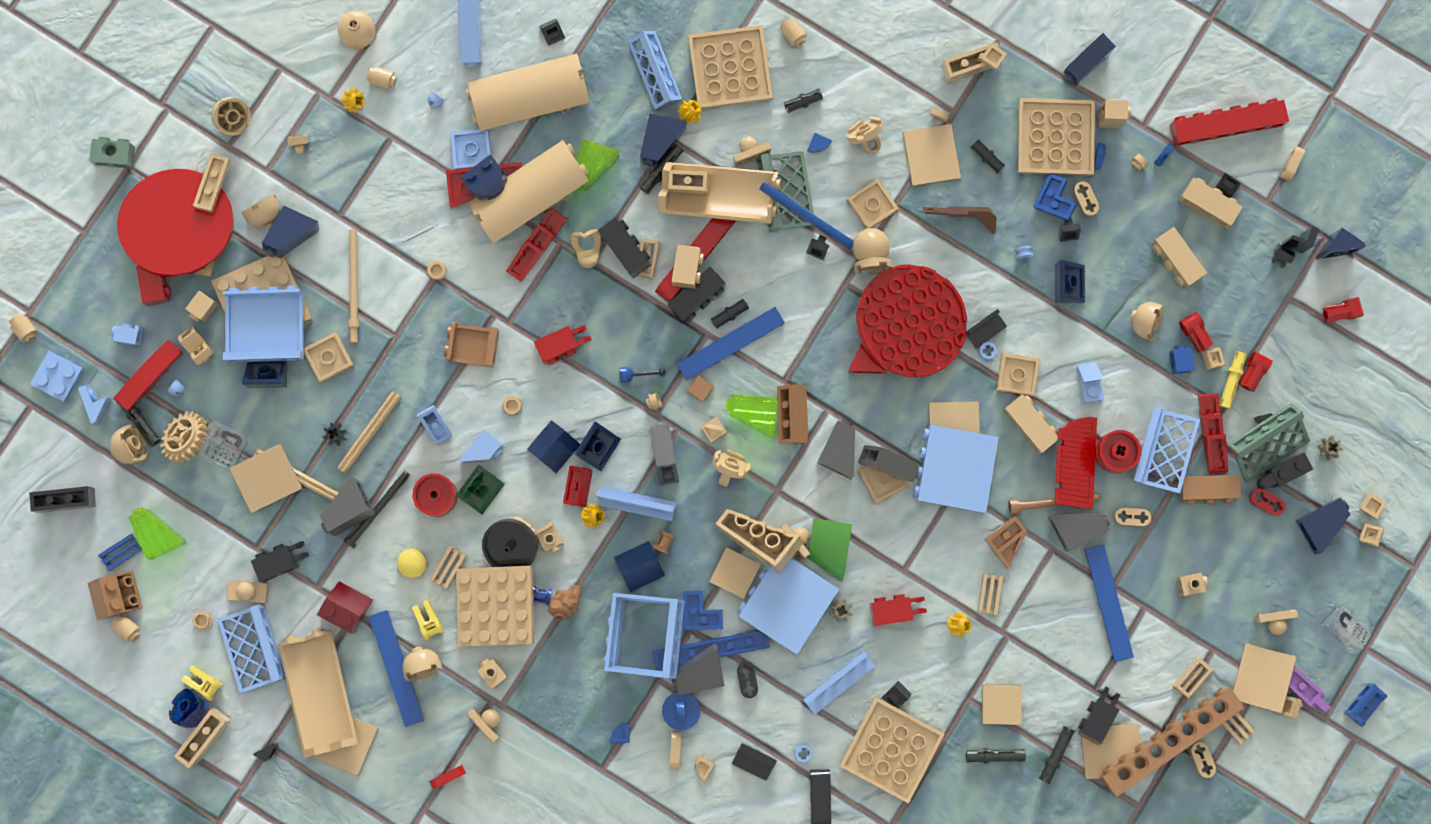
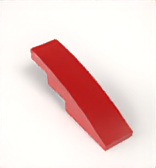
[506,208,568,282]
[113,340,183,411]
[1198,393,1229,474]

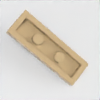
[193,154,230,213]

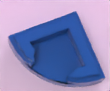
[807,133,832,153]
[1094,143,1106,170]
[1154,144,1174,166]
[610,723,630,743]

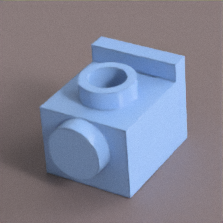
[111,323,144,347]

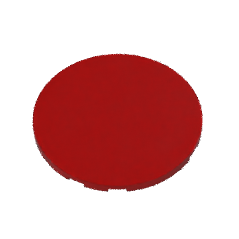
[117,169,234,277]
[856,264,967,378]

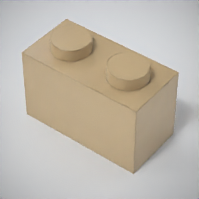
[1098,99,1131,129]
[668,170,710,194]
[672,244,704,289]

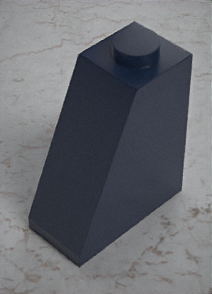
[1063,33,1116,86]
[640,113,687,166]
[262,206,319,258]
[1295,498,1351,554]

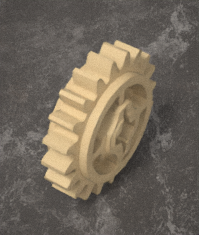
[160,411,209,463]

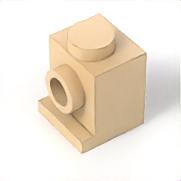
[534,522,564,554]
[1176,573,1208,596]

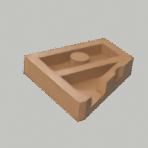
[984,516,1027,569]

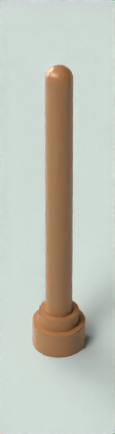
[1008,494,1101,515]

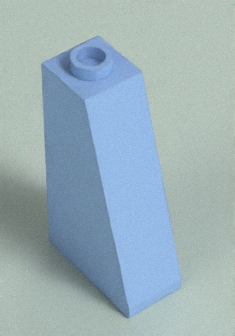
[457,0,482,67]

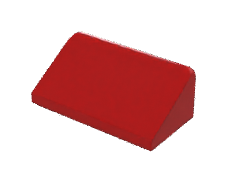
[563,466,593,507]

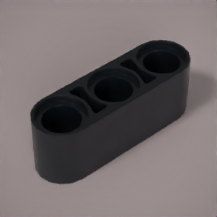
[810,769,831,824]

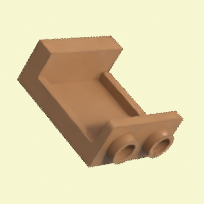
[444,322,499,368]

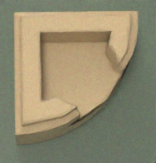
[695,755,715,782]

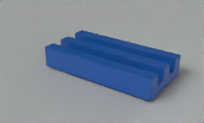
[98,534,143,571]

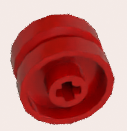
[1095,430,1141,474]
[412,473,458,517]

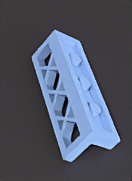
[628,31,682,110]
[803,651,875,715]

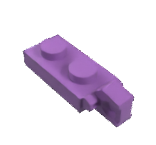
[1288,666,1331,713]

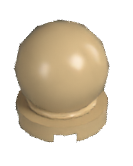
[853,228,892,274]

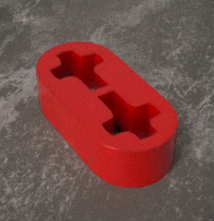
[1249,489,1286,516]
[429,765,466,790]

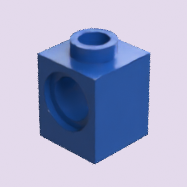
[1169,345,1196,375]

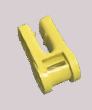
[412,600,444,641]
[182,665,223,701]

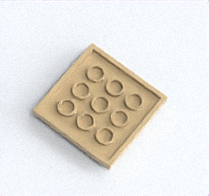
[688,25,773,109]
[1017,98,1095,176]
[211,255,312,323]
[456,566,534,647]
[839,697,944,804]

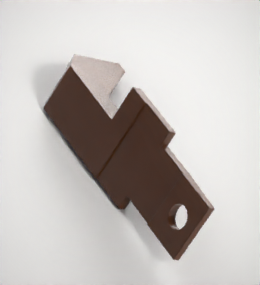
[923,207,997,234]

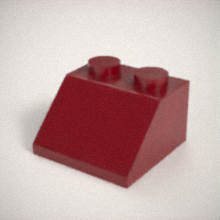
[317,581,373,634]

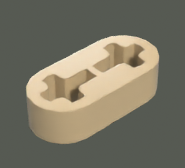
[1280,146,1305,182]
[1073,181,1099,217]
[1113,508,1151,527]
[669,732,681,770]
[1189,741,1216,778]

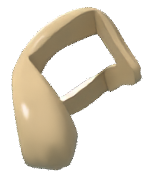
[571,229,601,269]

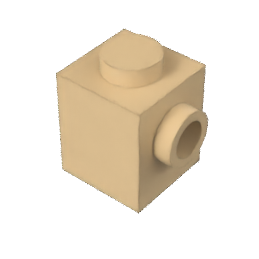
[185,291,219,322]
[477,658,509,689]

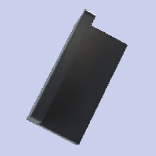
[1282,226,1319,253]
[966,309,1007,349]
[732,743,777,780]

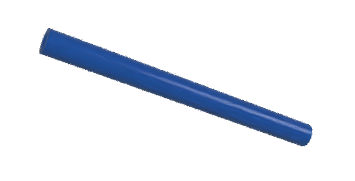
[759,182,854,250]

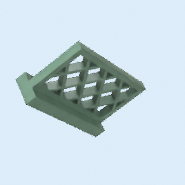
[757,151,814,233]
[1228,403,1310,482]

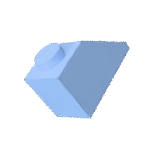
[459,430,503,463]

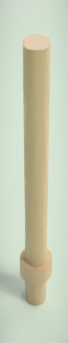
[348,230,360,343]

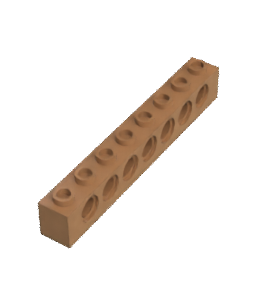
[1100,687,1244,797]

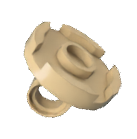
[846,117,883,154]
[712,450,751,488]

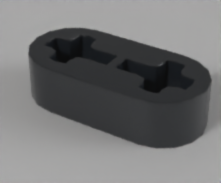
[737,662,758,698]

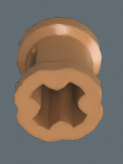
[652,530,676,555]

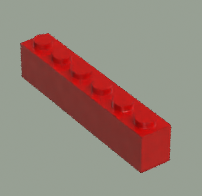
[1169,98,1289,147]

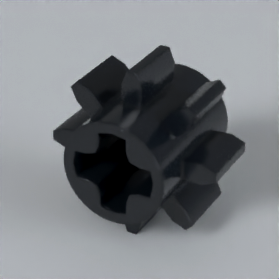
[323,423,347,446]

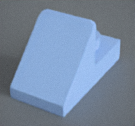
[1077,363,1104,403]
[78,385,111,426]
[417,405,453,445]

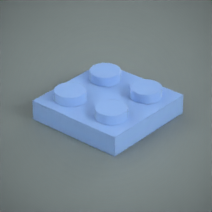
[450,129,491,169]
[30,351,84,403]

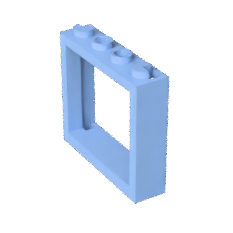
[603,593,685,679]

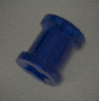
[533,586,552,606]

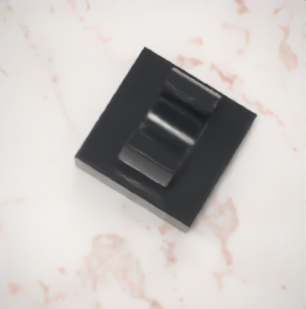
[1059,218,1081,242]
[806,235,830,260]
[1272,243,1295,268]

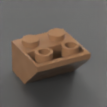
[87,571,143,621]

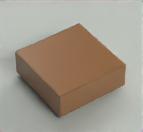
[687,375,714,403]

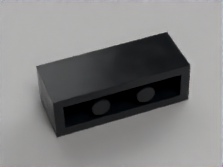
[598,217,652,279]
[668,266,726,323]
[29,486,96,513]

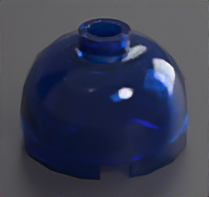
[169,688,209,729]

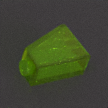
[576,139,620,191]
[726,394,777,438]
[128,507,187,560]

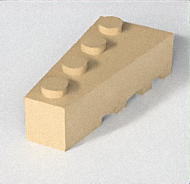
[715,509,803,574]

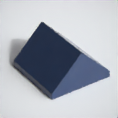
[1316,227,1366,260]
[1055,260,1085,303]
[242,361,287,388]
[527,420,580,474]
[574,421,621,471]
[614,541,665,592]

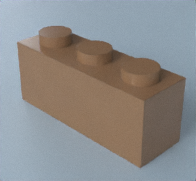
[777,384,808,445]
[1178,475,1241,504]

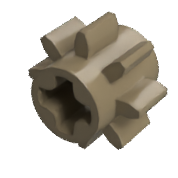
[1317,436,1343,460]
[829,599,853,623]

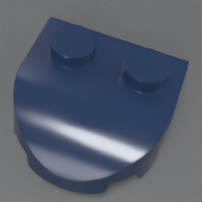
[460,154,507,200]

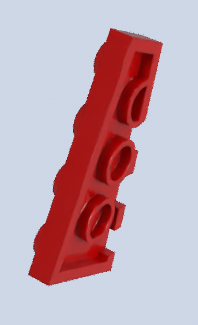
[446,162,522,209]

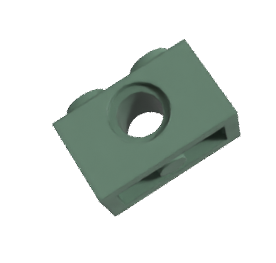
[89,137,135,169]

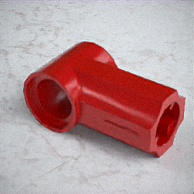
[1322,297,1364,323]
[1179,312,1214,353]
[1239,351,1273,392]

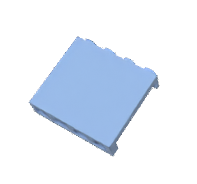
[222,286,304,363]
[913,425,999,514]
[737,558,839,655]

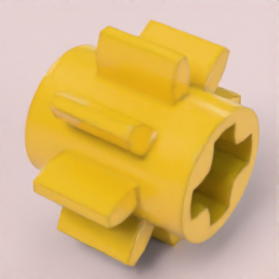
[341,88,365,112]
[678,100,702,124]
[581,503,605,528]
[947,612,971,637]

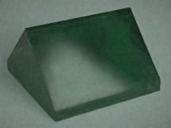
[455,464,505,515]

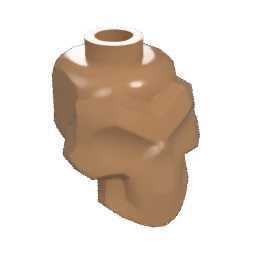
[548,585,582,621]

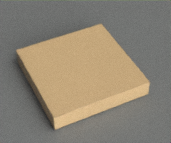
[846,178,899,229]
[304,332,354,383]
[996,353,1040,397]
[857,466,910,504]
[709,547,761,599]
[982,684,1022,725]

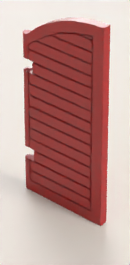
[1054,417,1097,510]

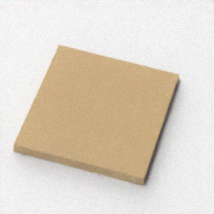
[903,124,961,186]
[929,401,980,434]
[229,443,302,513]
[1233,643,1296,713]
[313,717,378,775]
[1081,723,1143,779]

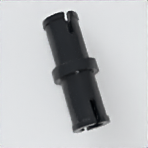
[784,88,823,114]
[970,139,1005,174]
[711,299,749,329]

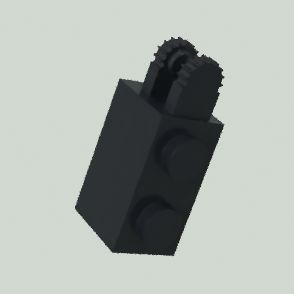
[1256,452,1313,489]
[251,541,309,583]
[1077,686,1121,745]

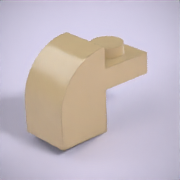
[178,325,215,365]

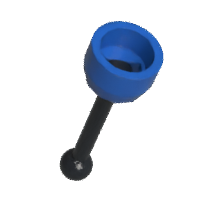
[619,367,666,383]

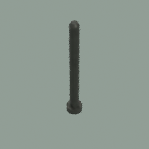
[343,471,410,549]

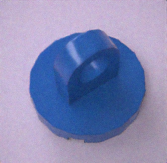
[662,692,700,730]

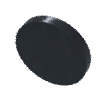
[482,518,538,567]

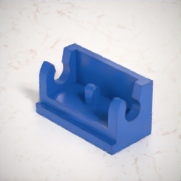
[1344,683,1388,727]

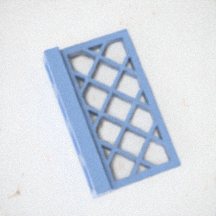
[1134,407,1201,494]
[596,487,676,521]
[217,604,286,693]

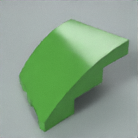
[807,519,852,581]

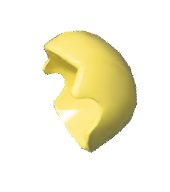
[397,548,427,579]

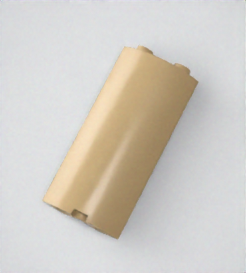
[466,54,590,131]
[468,140,589,244]
[658,162,781,224]
[278,628,358,758]

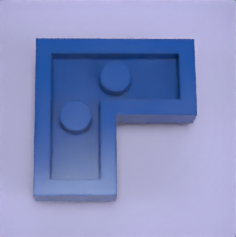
[1034,173,1077,222]
[683,591,723,630]

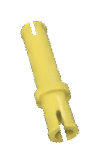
[1219,351,1248,409]

